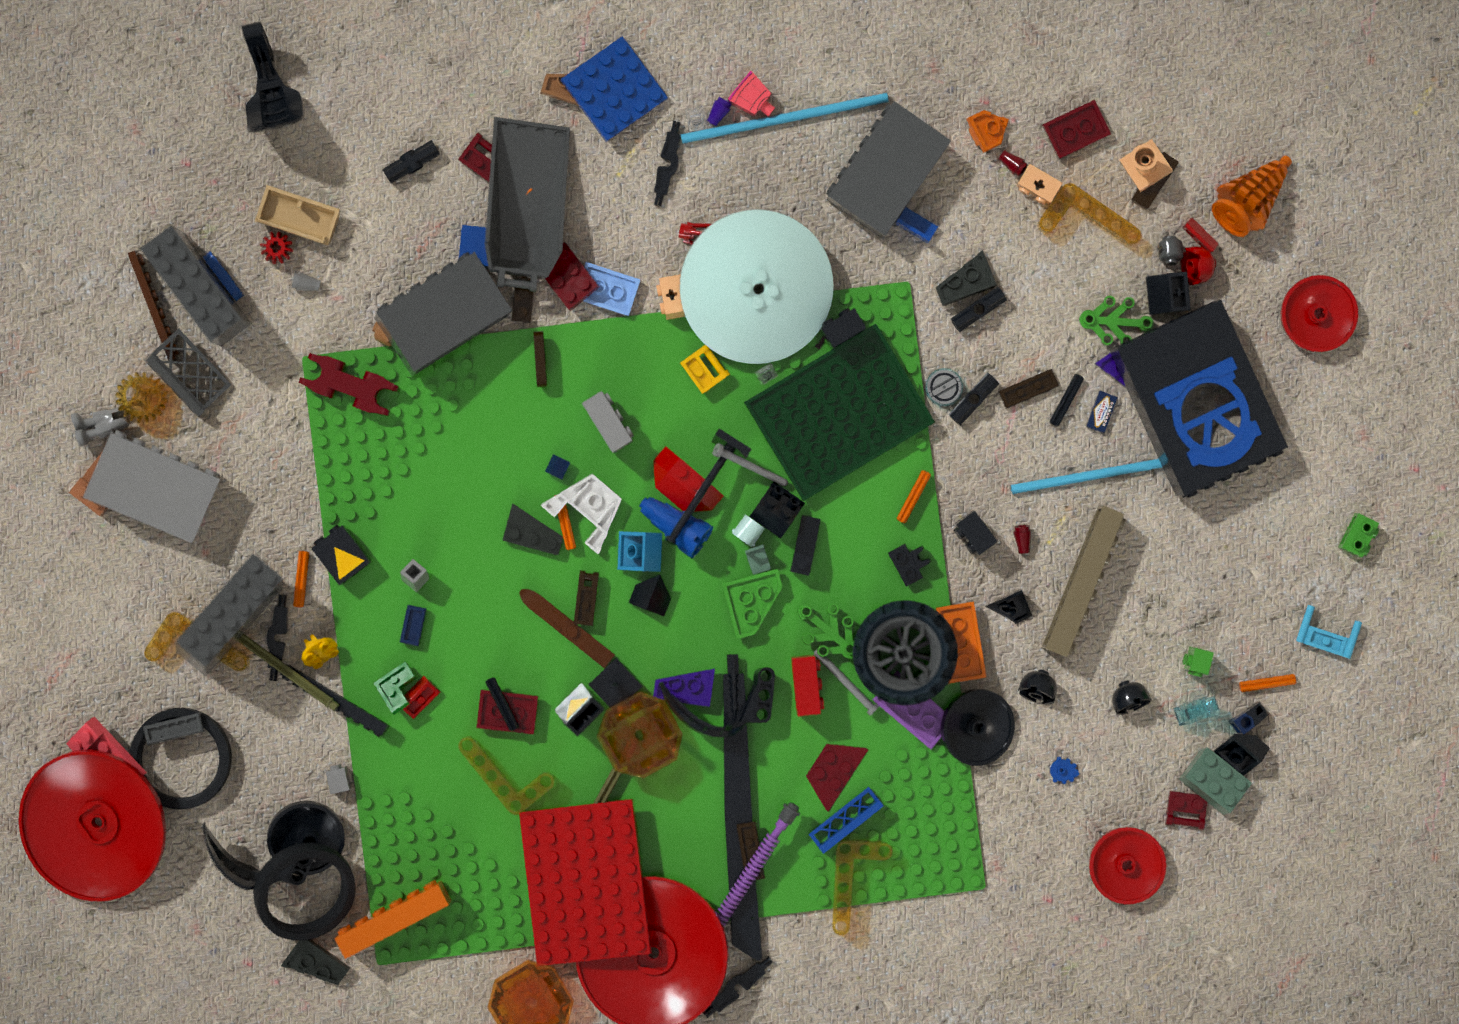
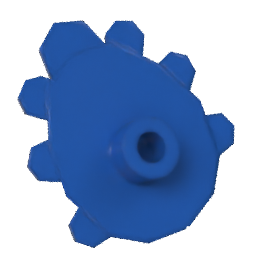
[1050,756,1079,784]

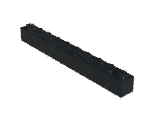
[280,664,390,737]

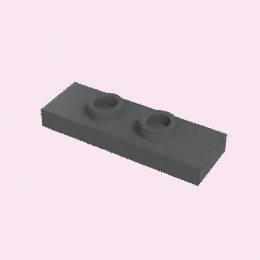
[143,713,205,746]

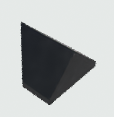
[629,574,671,616]
[985,589,1032,624]

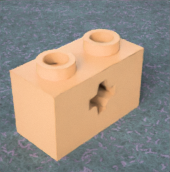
[1016,164,1062,205]
[656,274,685,320]

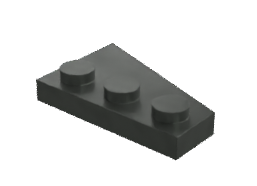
[936,250,997,306]
[503,503,563,555]
[281,939,350,985]

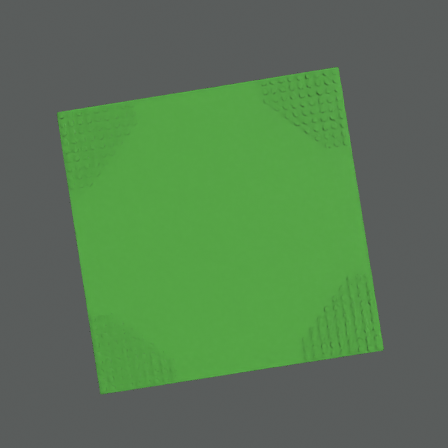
[302,282,985,965]

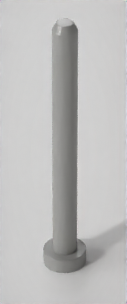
[712,443,788,486]
[814,649,879,716]

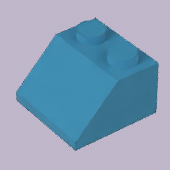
[617,531,662,572]

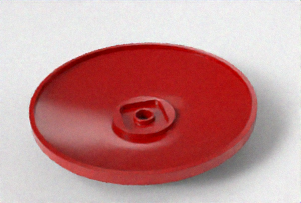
[18,750,166,901]
[576,876,728,1024]

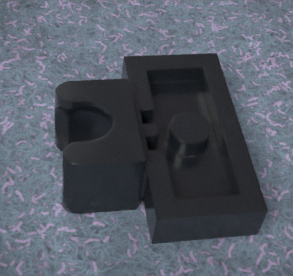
[888,544,931,587]

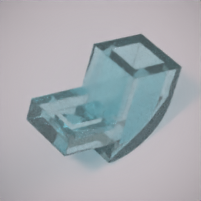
[1173,696,1221,726]

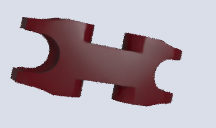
[298,353,399,416]

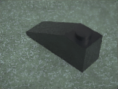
[790,515,821,575]

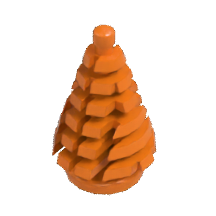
[1212,155,1292,237]

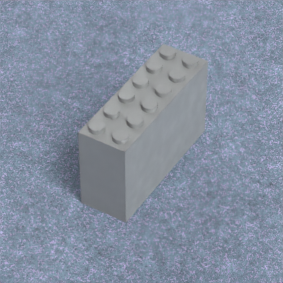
[83,430,220,543]

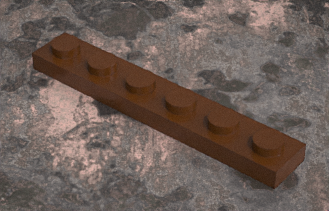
[128,250,180,361]

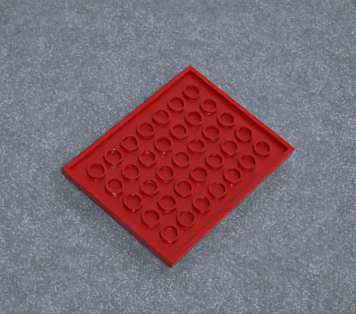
[519,799,652,966]

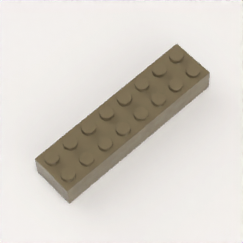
[1042,505,1126,657]

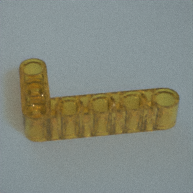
[1037,183,1141,246]
[144,612,250,671]
[458,736,555,815]
[832,839,893,935]

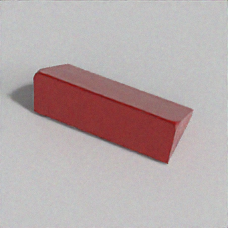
[1183,218,1218,253]
[402,676,440,719]

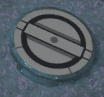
[925,368,963,406]

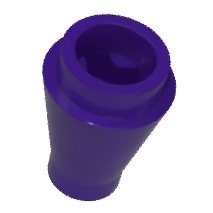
[707,97,732,126]

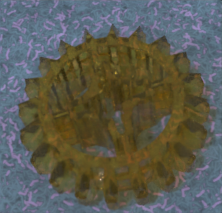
[115,372,168,423]

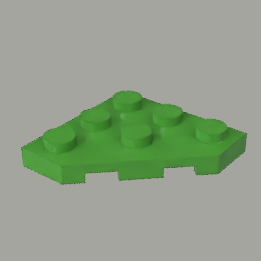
[722,569,783,639]

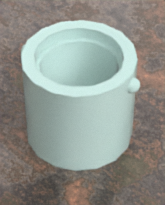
[732,515,765,547]

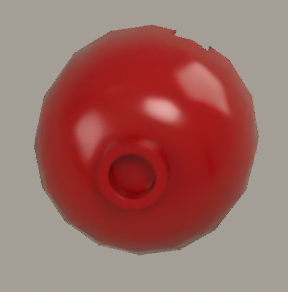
[1180,247,1216,285]

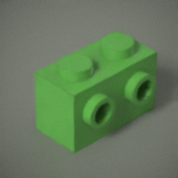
[1338,513,1379,558]
[1182,646,1214,677]

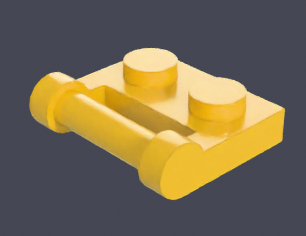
[680,345,730,394]

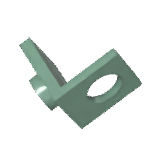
[745,545,771,575]

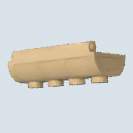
[255,185,340,246]

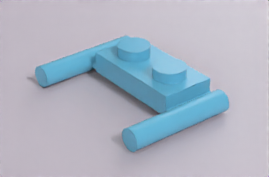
[1296,605,1362,659]

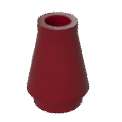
[999,150,1028,176]
[1013,525,1032,554]

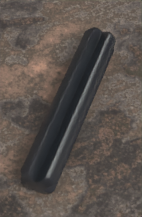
[1050,374,1084,427]
[485,677,519,731]

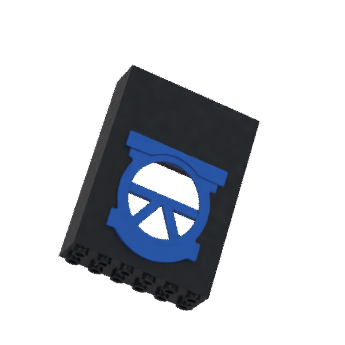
[1109,300,1288,498]

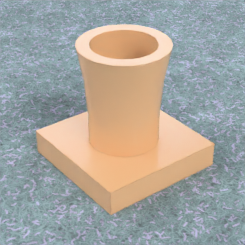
[1119,139,1173,192]

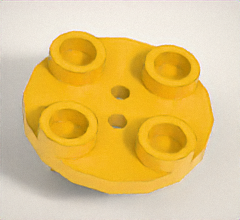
[301,634,339,669]

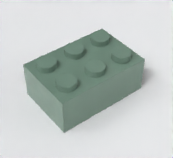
[1179,747,1252,815]

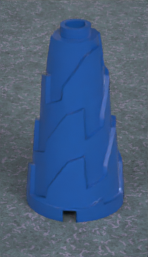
[639,497,713,558]

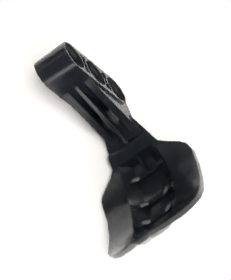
[242,21,304,133]
[660,667,775,737]
[202,822,319,890]

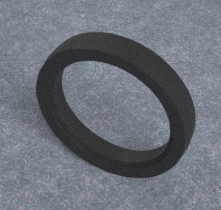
[129,708,232,809]
[253,843,356,941]

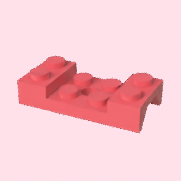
[66,717,147,775]

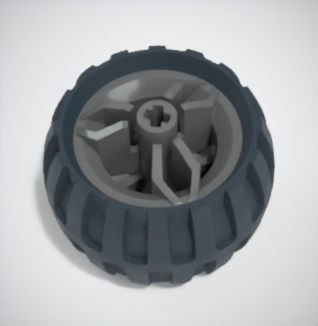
[853,600,958,705]

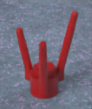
[678,222,711,245]

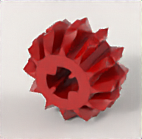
[260,231,293,264]

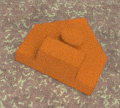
[966,110,1009,153]

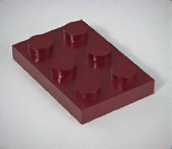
[1042,100,1111,160]
[545,242,600,311]
[476,689,539,734]

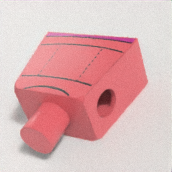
[728,71,775,117]

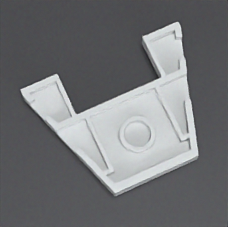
[541,474,622,554]

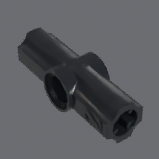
[382,140,440,184]
[950,287,1007,332]
[948,372,1000,426]

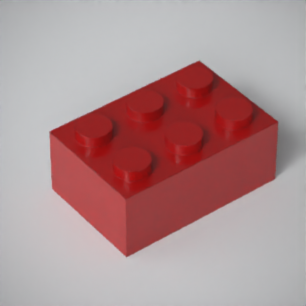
[791,655,824,716]

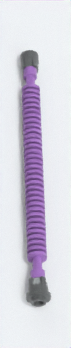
[716,802,801,926]

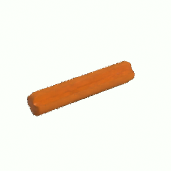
[897,470,931,523]
[554,495,576,550]
[293,551,310,608]
[1239,674,1296,692]

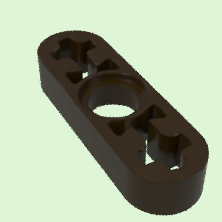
[533,331,547,387]

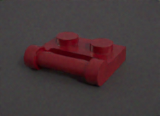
[458,132,492,182]
[1165,791,1207,830]

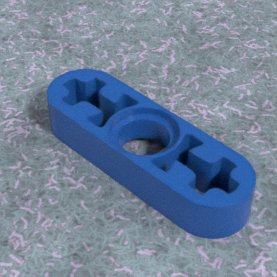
[203,251,244,301]

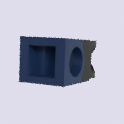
[1229,701,1269,734]

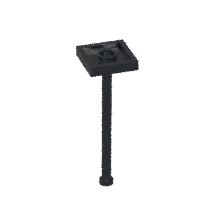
[665,429,752,545]
[588,658,642,713]

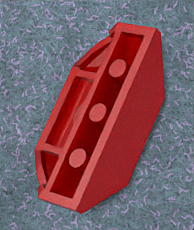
[653,446,724,512]

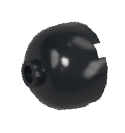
[1018,670,1057,705]
[1112,680,1152,715]

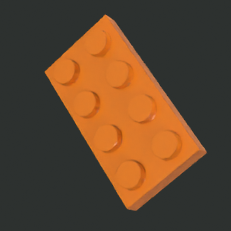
[936,601,987,684]

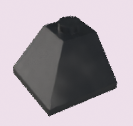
[1213,734,1270,776]

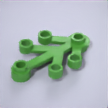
[1079,296,1154,346]
[798,604,854,659]

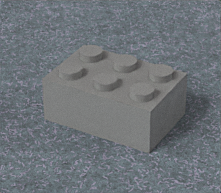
[582,391,634,454]

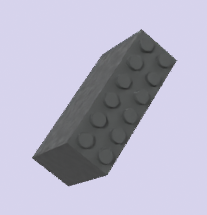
[826,101,951,239]
[140,225,252,346]
[374,252,512,376]
[175,554,283,677]

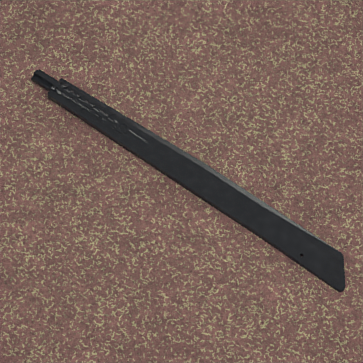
[723,654,762,961]

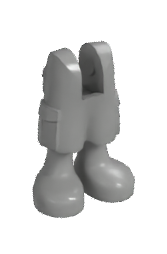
[71,407,130,447]

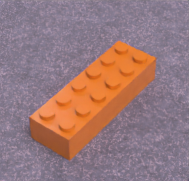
[334,880,452,959]

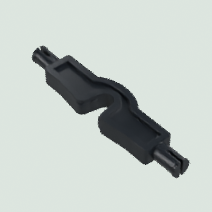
[654,121,681,206]
[266,594,289,681]
[703,956,774,1018]

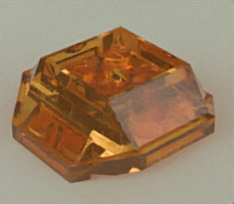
[597,692,683,779]
[488,959,574,1024]

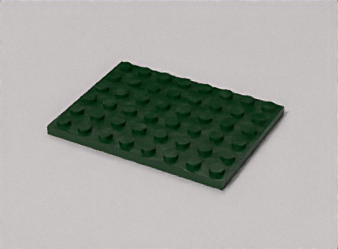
[744,324,935,501]

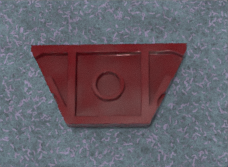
[806,744,868,812]

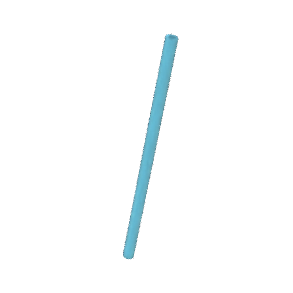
[681,93,889,144]
[1011,459,1163,494]

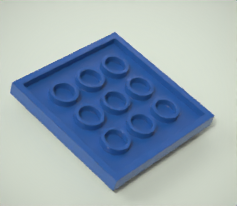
[561,36,668,142]

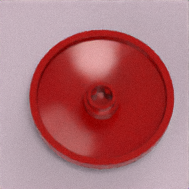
[1280,275,1358,352]
[1089,827,1166,904]

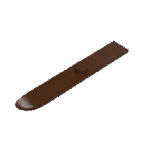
[519,589,615,668]

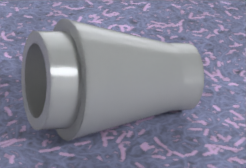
[291,272,321,291]

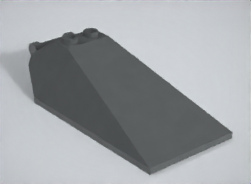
[485,117,570,292]

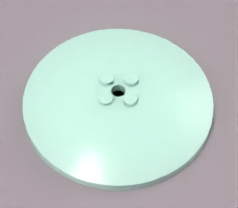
[679,209,833,364]

